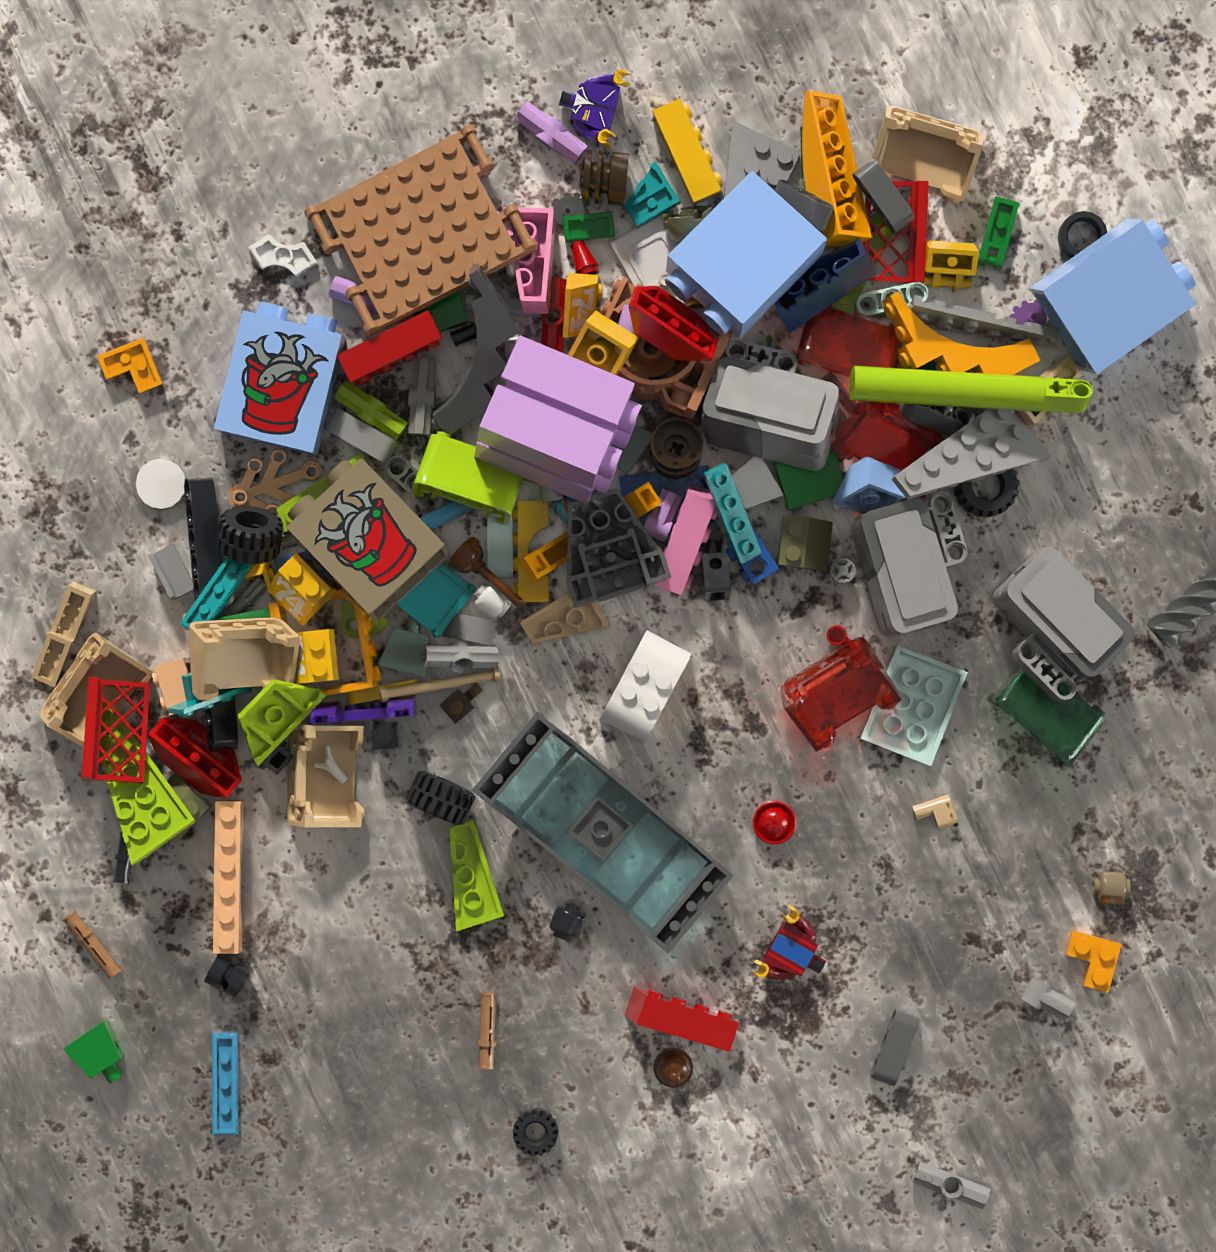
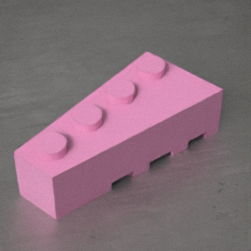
[503,207,556,314]
[653,482,718,595]

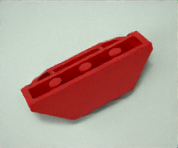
[628,286,718,362]
[147,717,242,799]

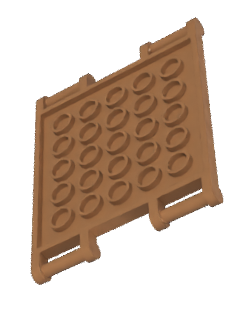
[304,124,538,336]

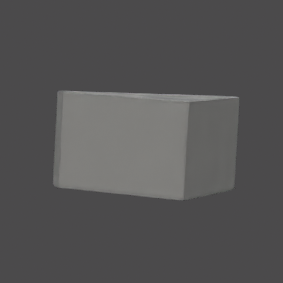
[442,614,496,645]

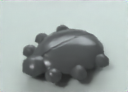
[553,192,589,225]

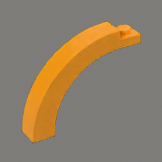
[518,482,662,583]

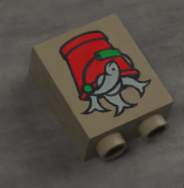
[286,458,449,624]

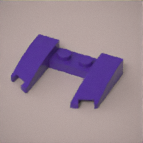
[311,695,417,724]

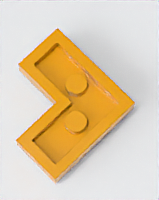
[97,337,164,394]
[1065,930,1122,993]

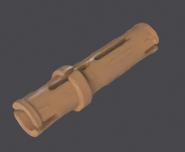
[62,910,122,979]
[477,992,497,1069]

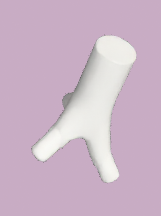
[314,745,348,784]

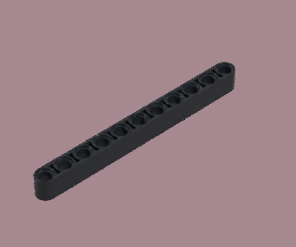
[184,476,238,751]

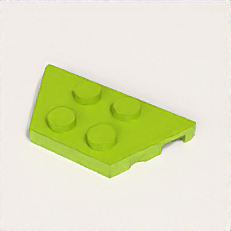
[237,679,326,766]

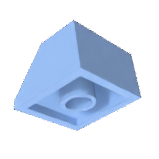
[834,457,905,514]

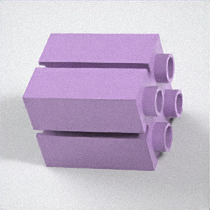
[474,335,642,504]

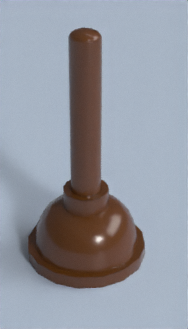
[448,537,523,607]
[653,1047,693,1088]

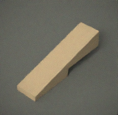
[31,581,96,687]

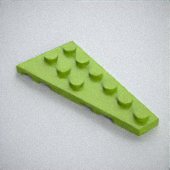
[99,700,196,866]

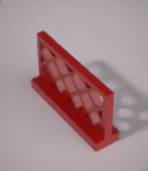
[863,180,929,283]
[82,677,150,784]

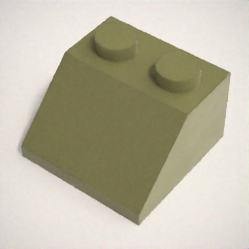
[777,514,833,572]
[167,773,213,844]

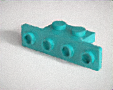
[704,463,761,564]
[167,673,257,717]

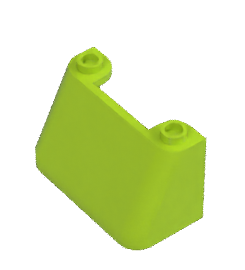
[411,431,523,526]

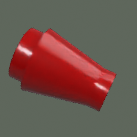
[570,240,599,275]

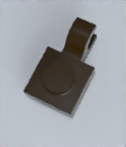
[439,683,483,724]

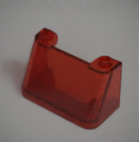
[794,305,904,378]
[832,401,946,500]
[780,637,902,752]

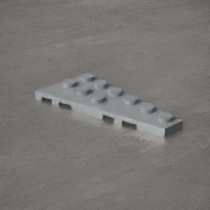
[723,121,801,199]

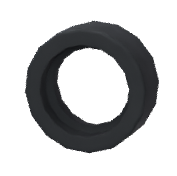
[1057,211,1107,258]

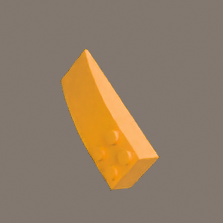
[802,90,872,247]

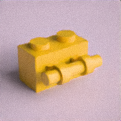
[922,240,979,290]

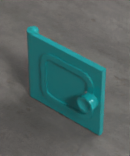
[396,562,476,638]

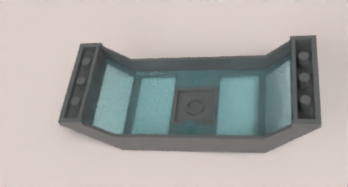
[472,711,734,954]

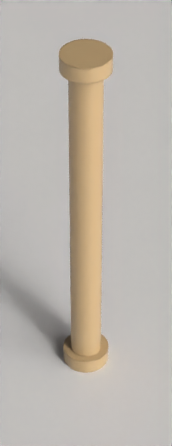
[379,667,500,702]

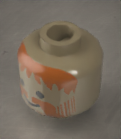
[1092,871,1131,905]

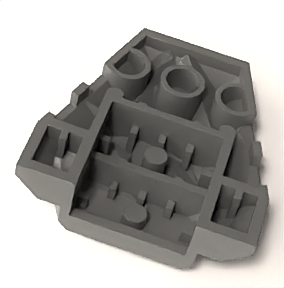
[566,488,671,608]

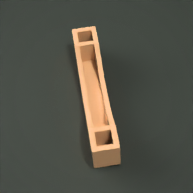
[213,800,244,954]

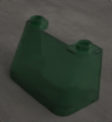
[989,654,1106,767]

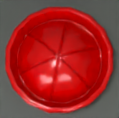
[753,801,796,845]

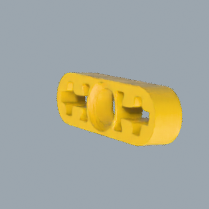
[346,679,419,705]

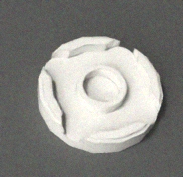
[136,459,186,509]

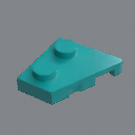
[624,161,681,229]

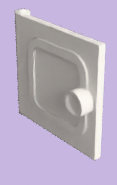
[608,214,678,291]

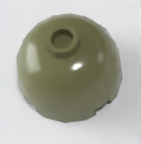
[662,205,712,244]

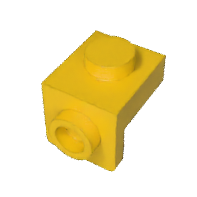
[242,563,276,589]

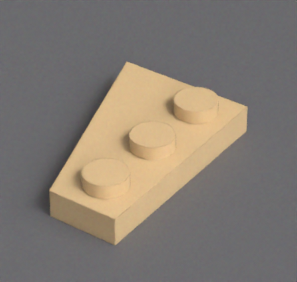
[520,592,610,644]

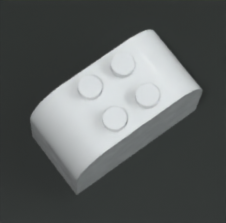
[599,630,691,743]

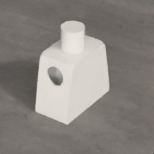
[731,456,783,510]

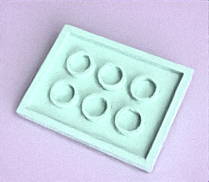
[860,645,968,766]

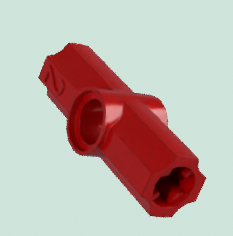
[541,277,567,353]

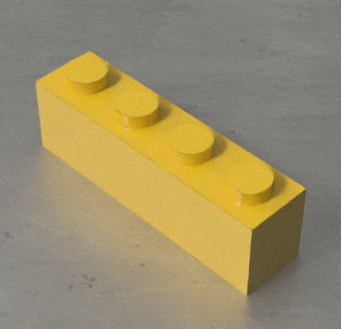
[652,99,723,206]

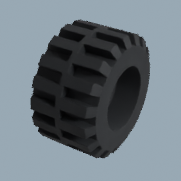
[953,469,1020,518]
[217,506,283,565]
[406,771,476,825]

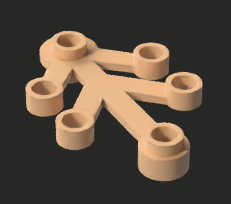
[228,448,321,517]

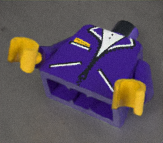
[559,69,631,148]

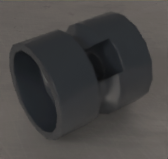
[204,954,251,998]

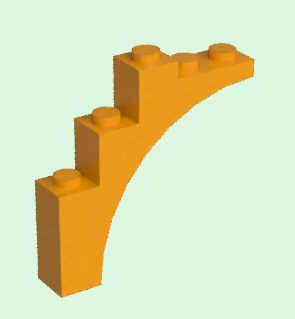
[882,291,1041,375]

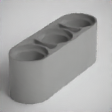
[324,407,399,464]

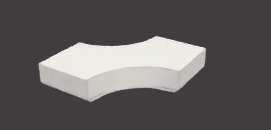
[248,234,318,277]

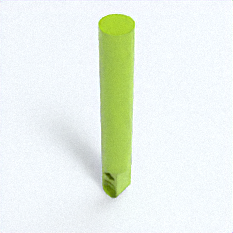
[849,366,1093,413]

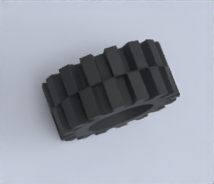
[513,1108,558,1157]

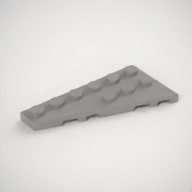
[909,295,1058,346]
[891,409,1051,500]

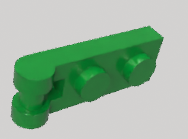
[977,196,1019,271]

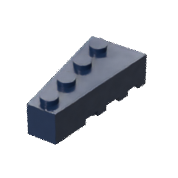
[775,238,876,333]

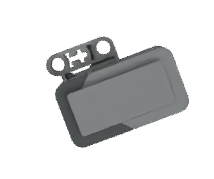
[701,340,839,471]
[851,492,968,638]
[992,547,1135,702]

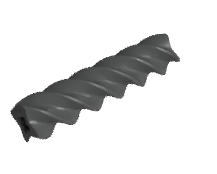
[1147,566,1216,648]

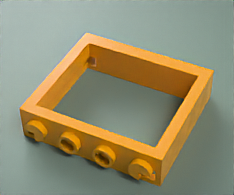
[268,590,381,696]

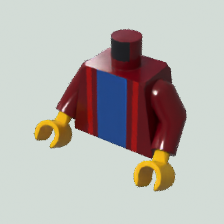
[751,905,826,980]

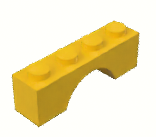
[513,501,549,602]

